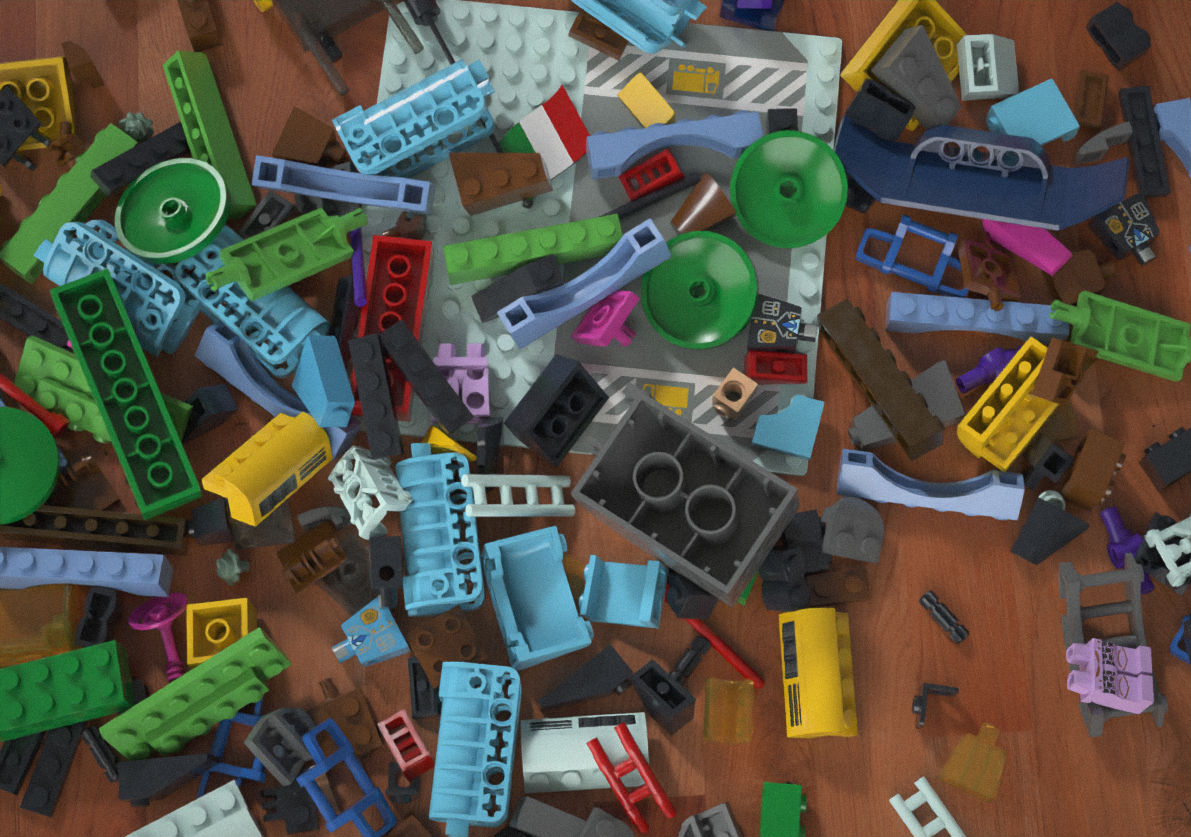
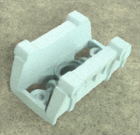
[328,445,413,540]
[1145,514,1191,587]

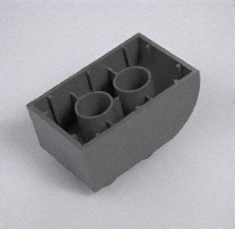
[571,391,800,608]

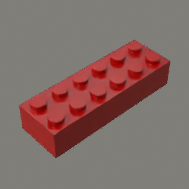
[350,235,435,422]

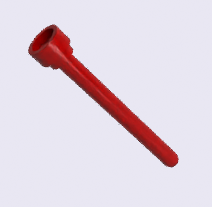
[0,373,70,440]
[663,583,765,689]

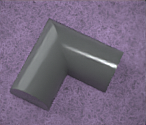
[237,190,295,240]

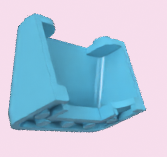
[481,526,594,671]

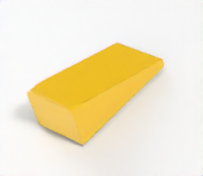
[421,425,477,462]

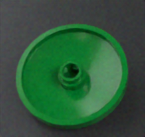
[730,130,848,249]
[115,158,231,264]
[641,231,759,350]
[0,407,60,525]

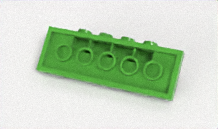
[14,335,193,443]
[99,627,292,761]

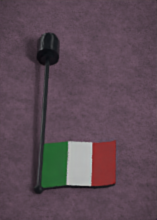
[403,0,590,209]

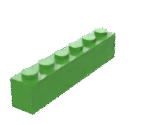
[162,50,257,219]
[0,123,139,285]
[443,214,622,285]

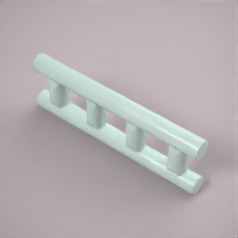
[461,474,575,517]
[889,776,966,837]

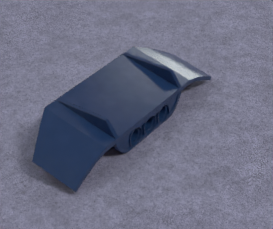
[833,114,1130,231]

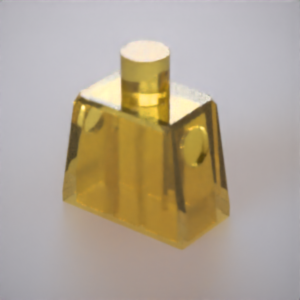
[936,723,1007,803]

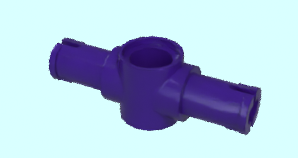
[956,343,1025,394]
[1099,506,1155,596]

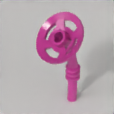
[128,593,188,683]

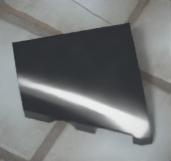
[477,417,504,493]
[1009,497,1090,566]

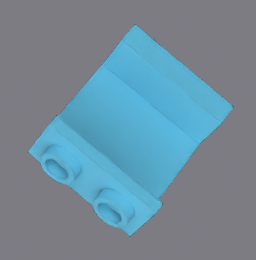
[986,79,1080,156]
[579,555,669,629]

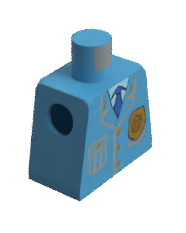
[331,597,410,667]

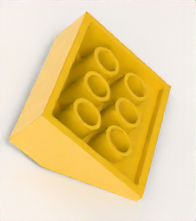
[840,0,967,131]
[0,56,76,151]

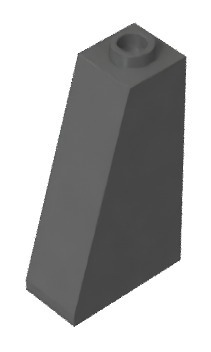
[848,360,965,452]

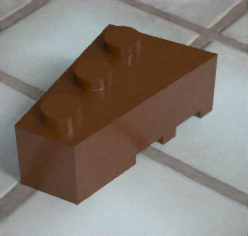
[448,152,553,216]

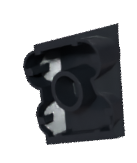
[1134,511,1191,596]

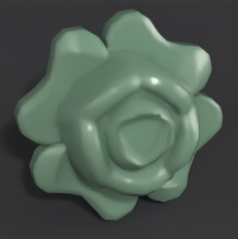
[119,112,154,142]
[216,549,249,586]

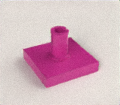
[570,291,640,347]

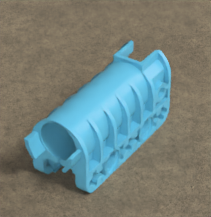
[571,0,707,54]
[332,59,495,179]
[34,220,206,357]
[175,224,330,379]
[395,443,485,617]
[429,662,522,837]

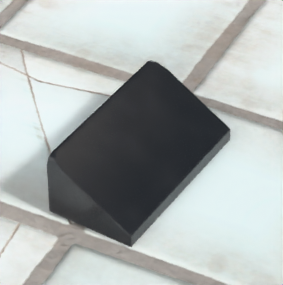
[408,657,442,719]

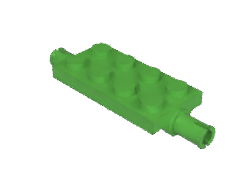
[206,207,368,302]
[1049,291,1191,382]

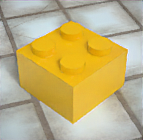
[187,598,257,669]

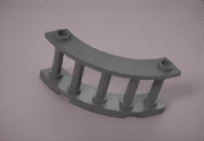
[1059,553,1168,738]

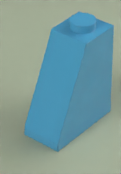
[292,336,355,427]

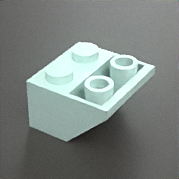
[957,34,1019,101]

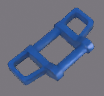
[855,214,969,298]
[197,697,267,798]
[296,718,397,837]

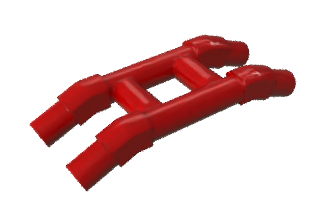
[586,722,677,834]

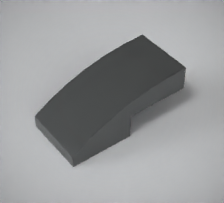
[1073,122,1133,166]

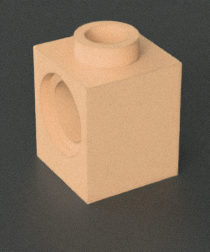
[711,368,758,420]

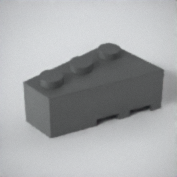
[871,25,962,130]

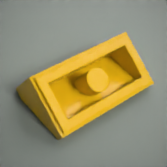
[617,72,676,128]

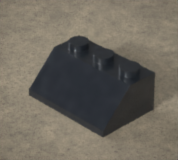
[504,354,609,467]

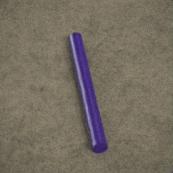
[350,227,367,307]

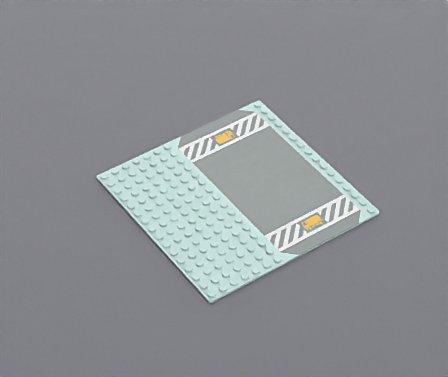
[347,0,842,476]

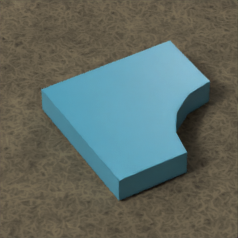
[751,395,825,460]

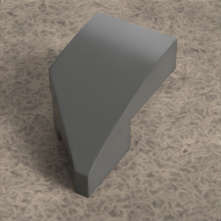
[297,506,352,533]

